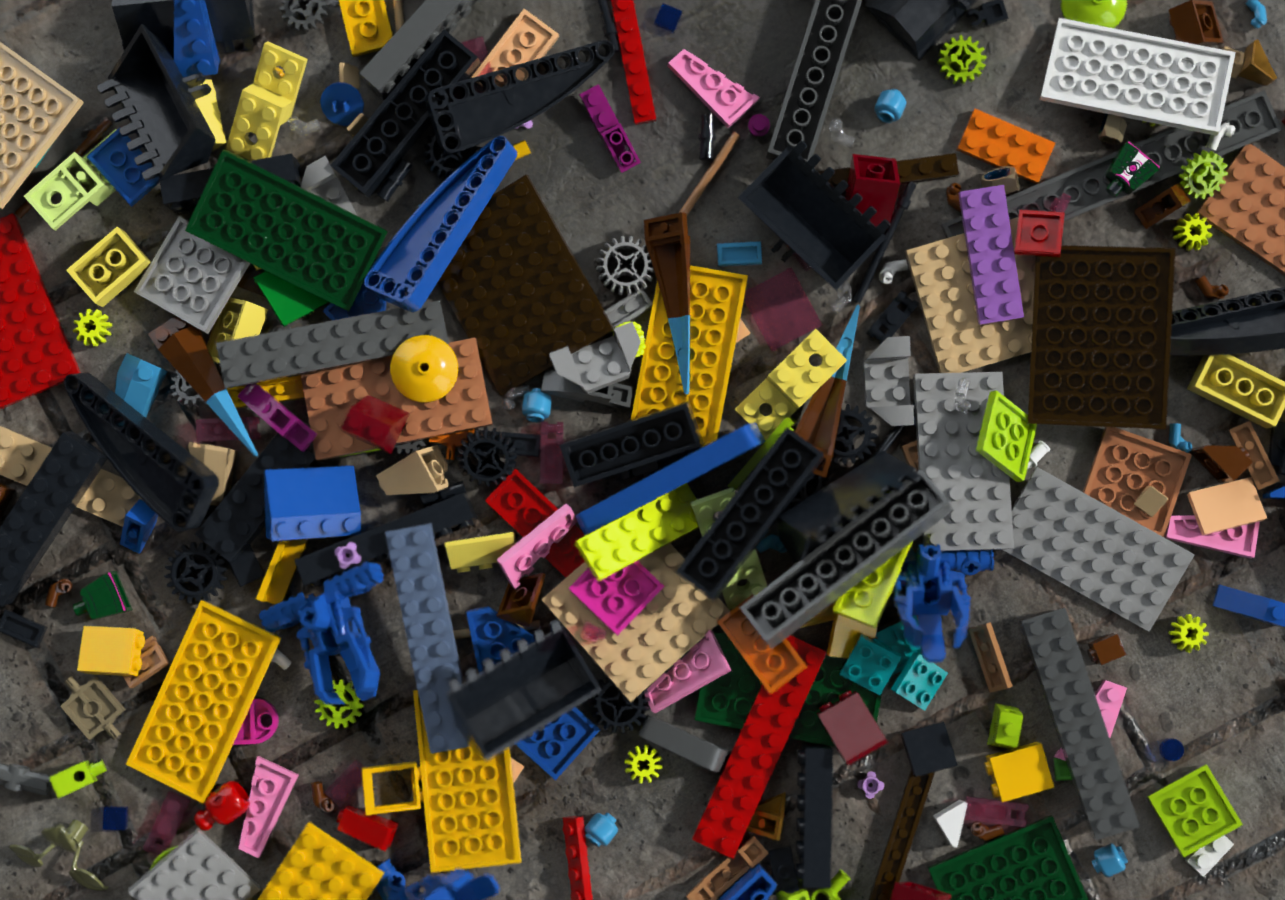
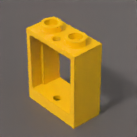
[361,761,424,815]

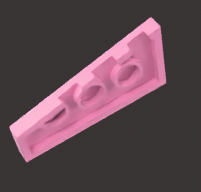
[667,49,760,128]
[497,504,577,590]
[1164,515,1260,559]
[644,630,731,713]
[1054,680,1127,761]
[239,756,299,858]

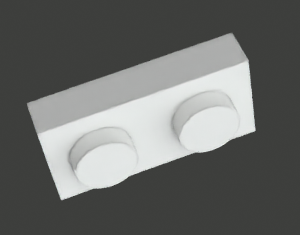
[1185,835,1234,877]

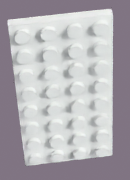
[1040,18,1236,136]

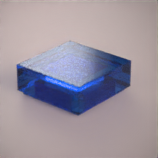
[654,3,683,33]
[103,806,128,830]

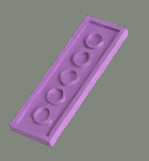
[958,185,1024,325]

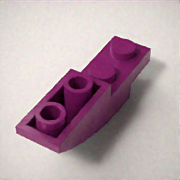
[579,84,641,173]
[237,383,318,452]

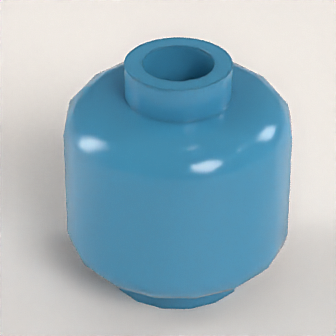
[874,89,906,123]
[522,388,552,423]
[585,812,618,847]
[1092,843,1128,877]

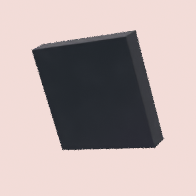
[900,722,958,778]

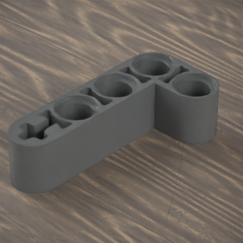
[638,714,730,772]

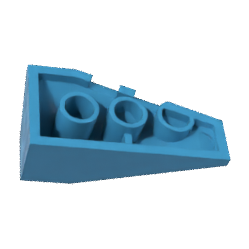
[115,353,168,418]

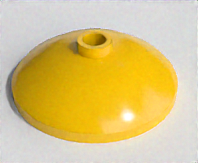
[390,335,458,403]

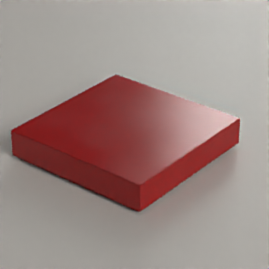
[1014,210,1065,257]

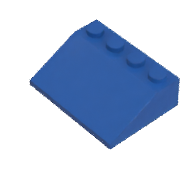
[264,465,361,541]

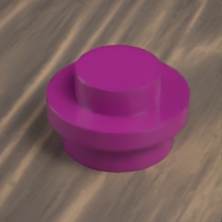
[748,114,770,137]

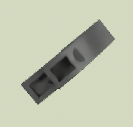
[541,370,633,410]

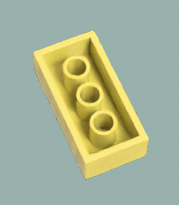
[1187,354,1285,429]

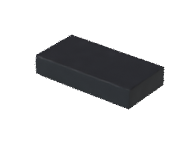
[0,609,48,648]

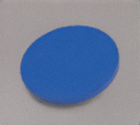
[320,82,364,126]

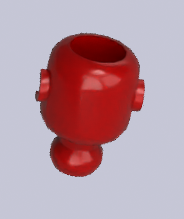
[194,781,250,831]

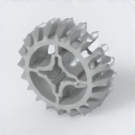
[596,236,655,296]

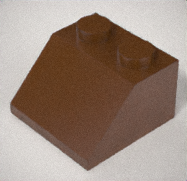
[1169,0,1224,47]
[1190,445,1253,483]

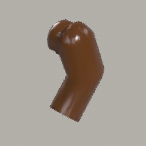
[946,183,961,213]
[45,579,72,607]
[970,821,1004,841]

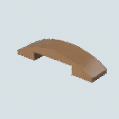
[686,836,769,900]

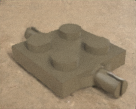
[60,676,126,740]

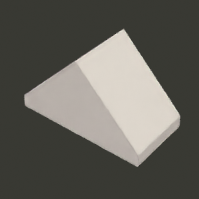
[933,799,968,848]

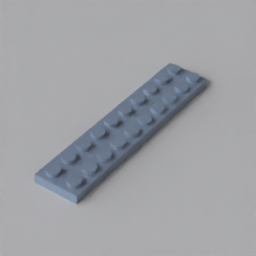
[385,523,470,753]

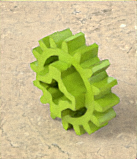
[938,35,987,85]
[1179,150,1228,199]
[314,679,365,728]

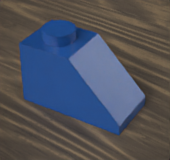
[120,499,158,554]

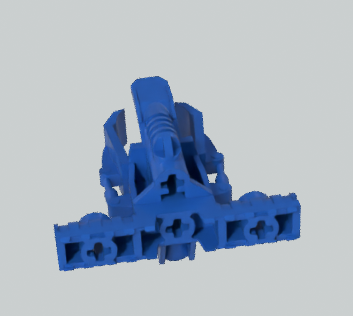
[893,544,994,662]
[259,562,384,704]
[375,858,499,900]

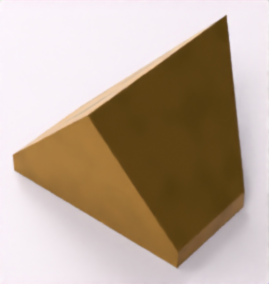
[1238,39,1277,86]
[747,792,786,840]

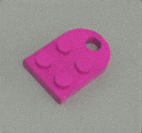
[233,698,279,745]

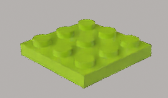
[976,390,1037,482]
[1147,764,1243,858]

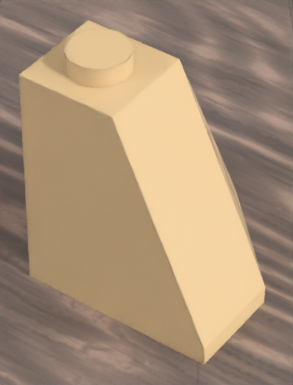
[188,442,238,506]
[376,445,448,495]

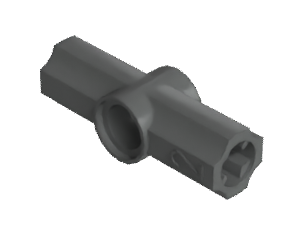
[0,763,52,796]

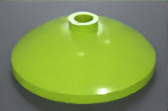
[1061,0,1127,28]

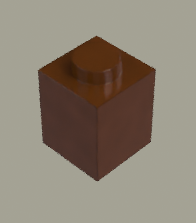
[1087,633,1126,665]

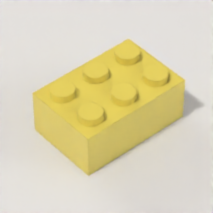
[66,227,151,307]

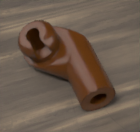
[1195,275,1229,300]
[311,781,335,812]

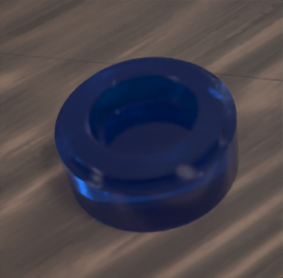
[1160,738,1184,761]

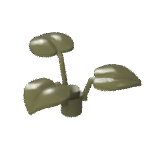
[9,820,109,891]

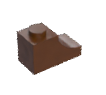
[1135,183,1191,229]

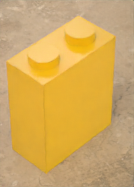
[77,626,145,677]
[984,742,1054,802]

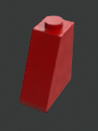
[336,805,399,851]

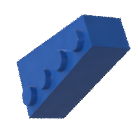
[174,0,220,78]
[718,863,777,900]

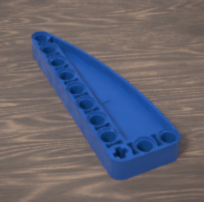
[364,136,517,312]
[575,422,765,536]

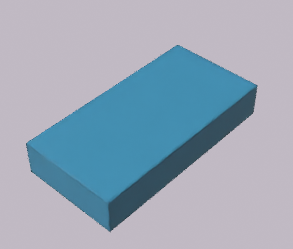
[717,242,762,267]

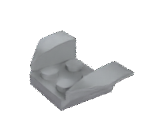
[301,156,358,216]
[549,322,641,394]
[863,336,914,426]

